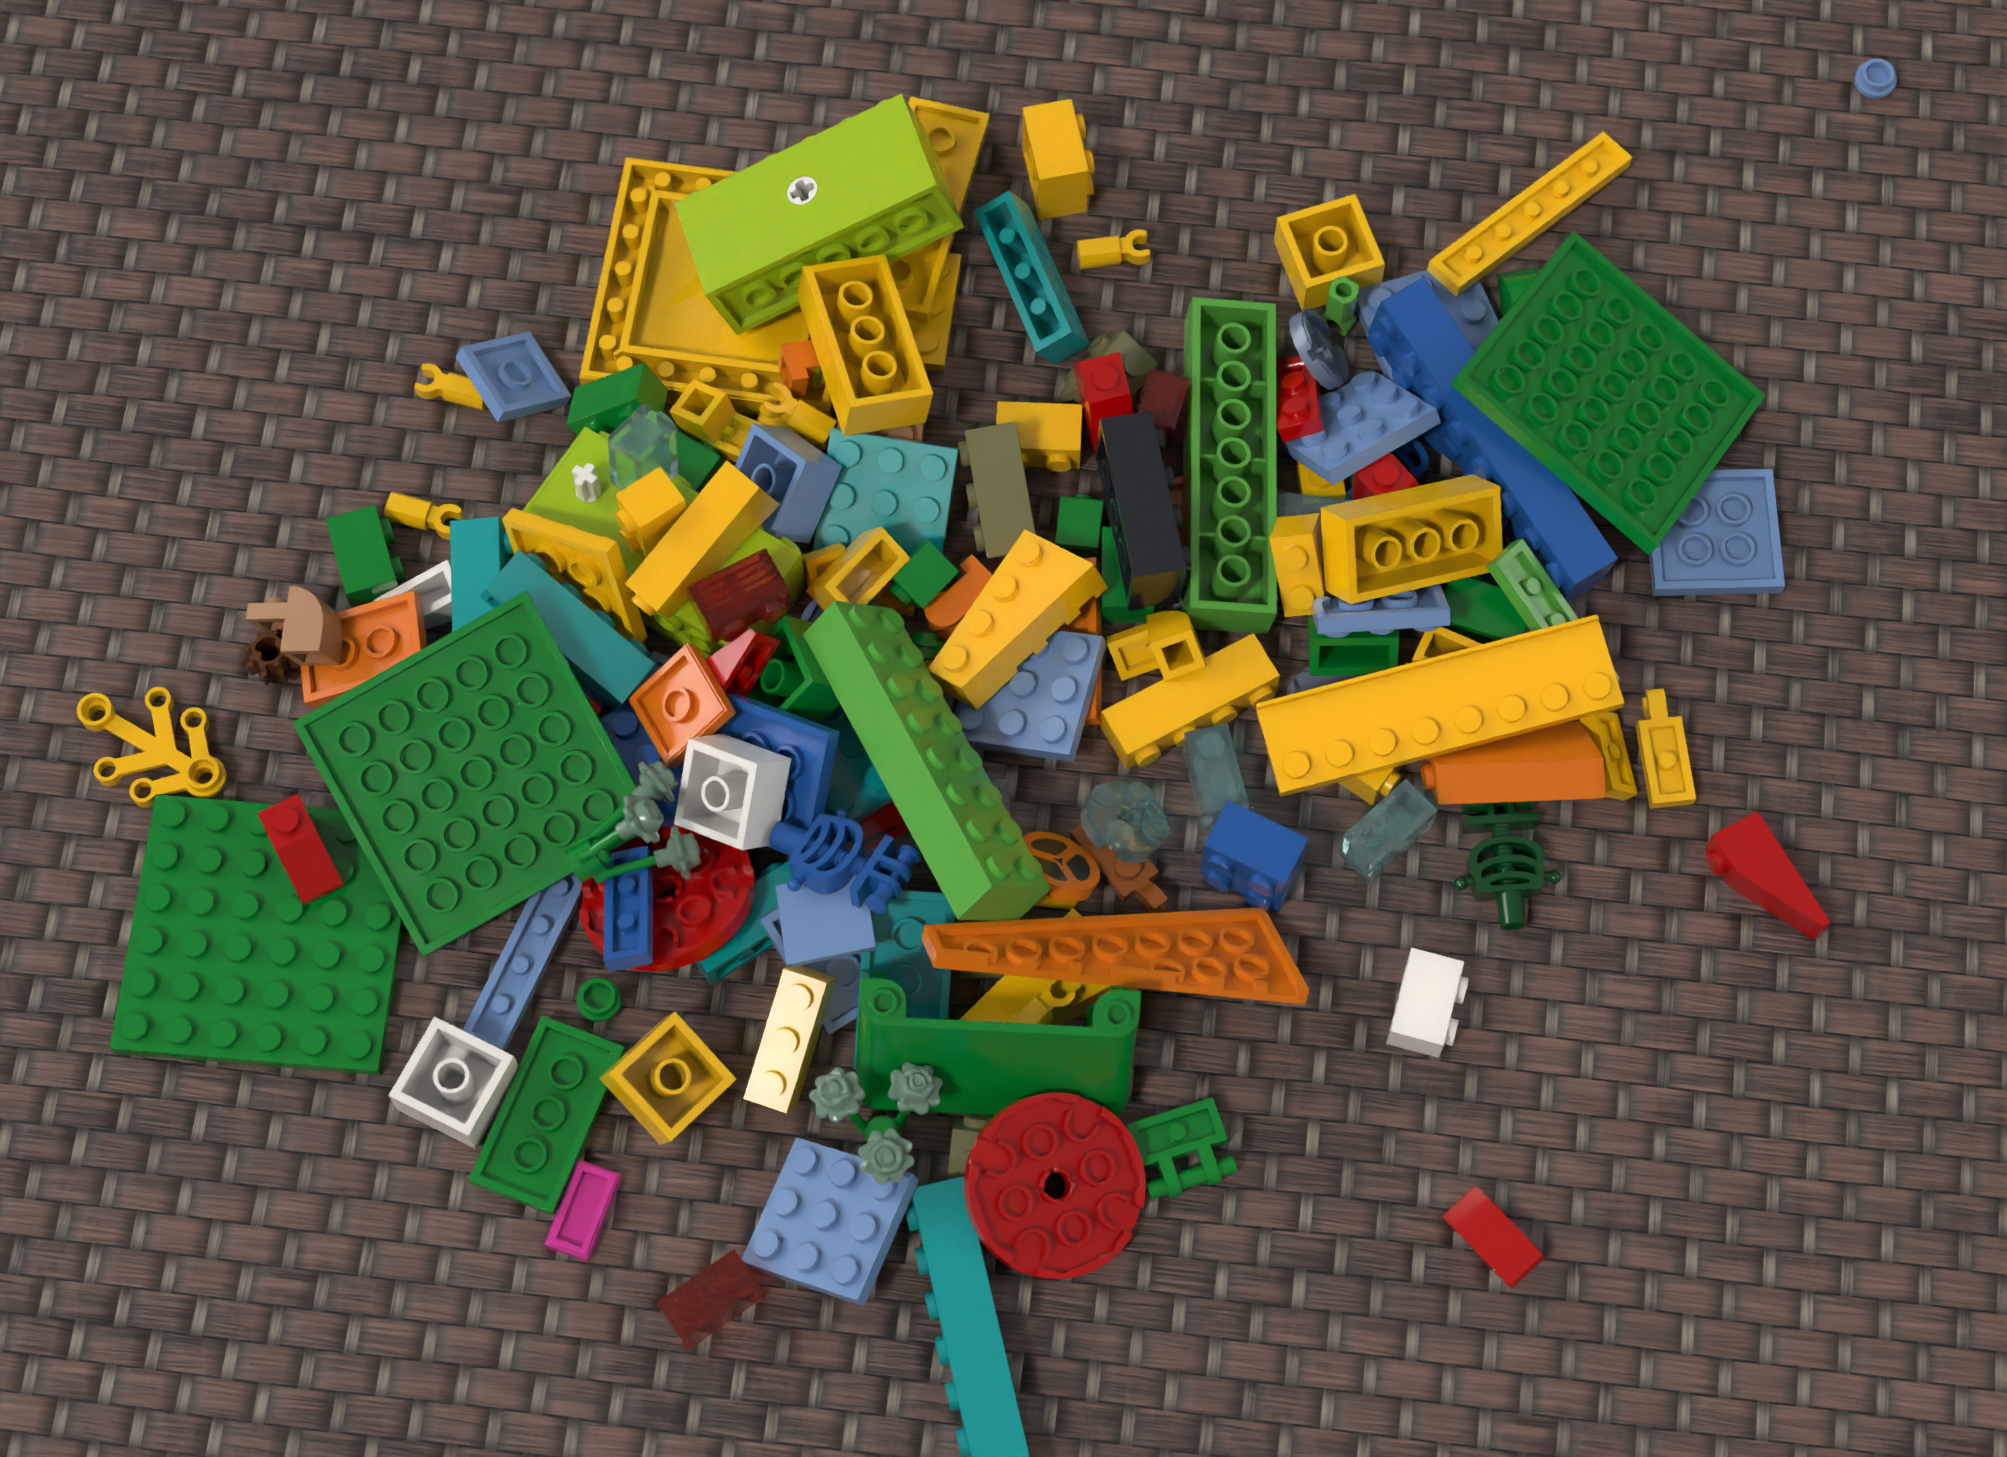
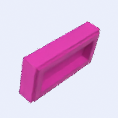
[544,1160,622,1263]

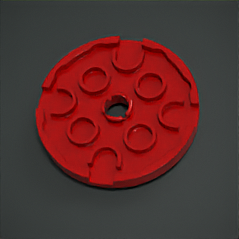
[579,825,756,972]
[964,1092,1146,1279]

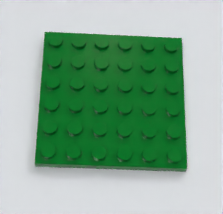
[1450,231,1766,555]
[292,591,638,957]
[109,794,404,1076]

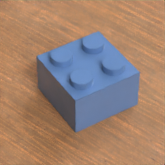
[735,423,842,543]

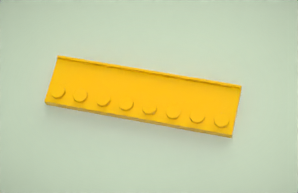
[1256,615,1624,797]

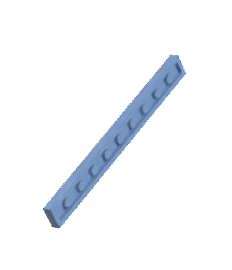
[463,651,671,1052]

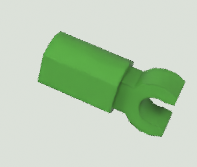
[1321,276,1359,336]

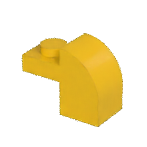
[669,379,762,463]
[1106,610,1206,681]

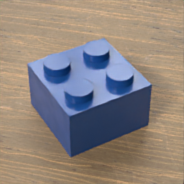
[1199,799,1309,912]

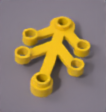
[77,687,227,808]

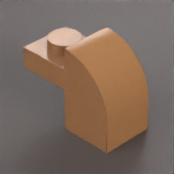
[246,586,343,666]

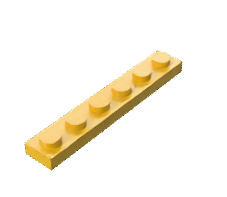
[1427,132,1633,297]

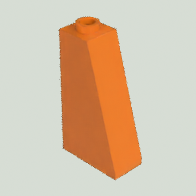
[1420,721,1606,805]

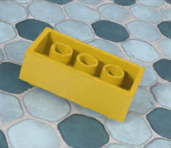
[797,254,933,436]
[1320,474,1503,604]

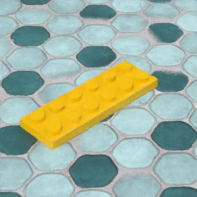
[888,96,990,323]

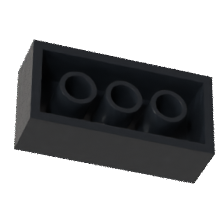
[1095,411,1192,611]

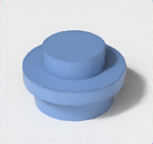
[1854,58,1897,99]

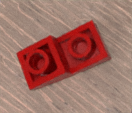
[1442,1185,1545,1289]

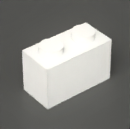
[1386,948,1469,1058]

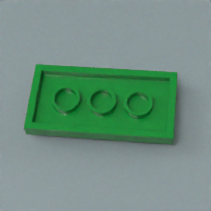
[468,1016,626,1217]

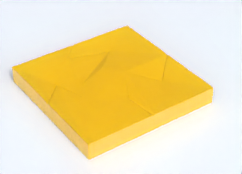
[579,157,834,417]

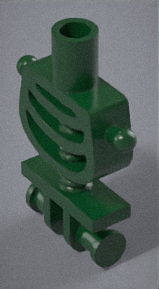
[1454,801,1561,931]

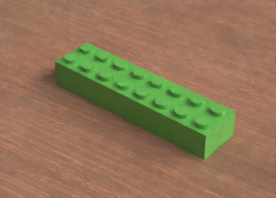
[1182,297,1277,634]
[803,601,1051,921]

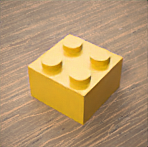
[1022,99,1095,220]
[1274,194,1385,311]
[599,1012,736,1145]

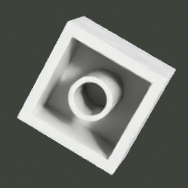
[674,734,791,850]
[388,1016,519,1149]

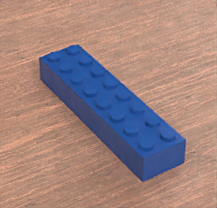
[1367,277,1618,603]

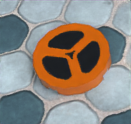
[1023,831,1100,902]

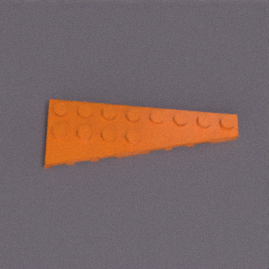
[922,908,1309,1004]

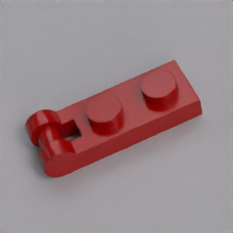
[1276,353,1324,443]

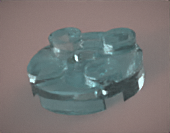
[1080,782,1171,863]

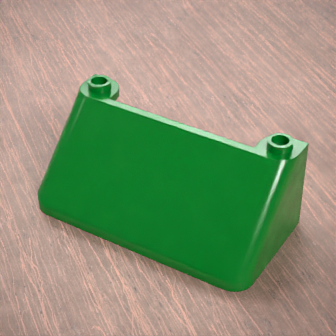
[856,970,1141,1117]

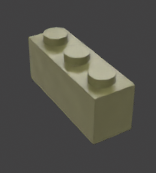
[958,421,1036,559]

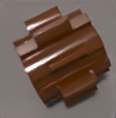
[244,629,300,686]

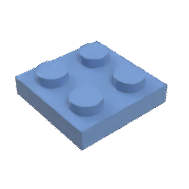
[456,331,571,423]

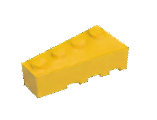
[928,529,1108,710]

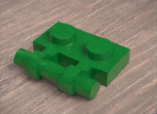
[1126,1097,1237,1200]

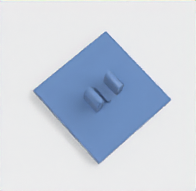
[775,875,877,968]

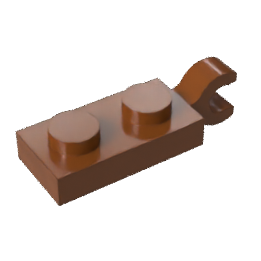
[1070,806,1168,913]

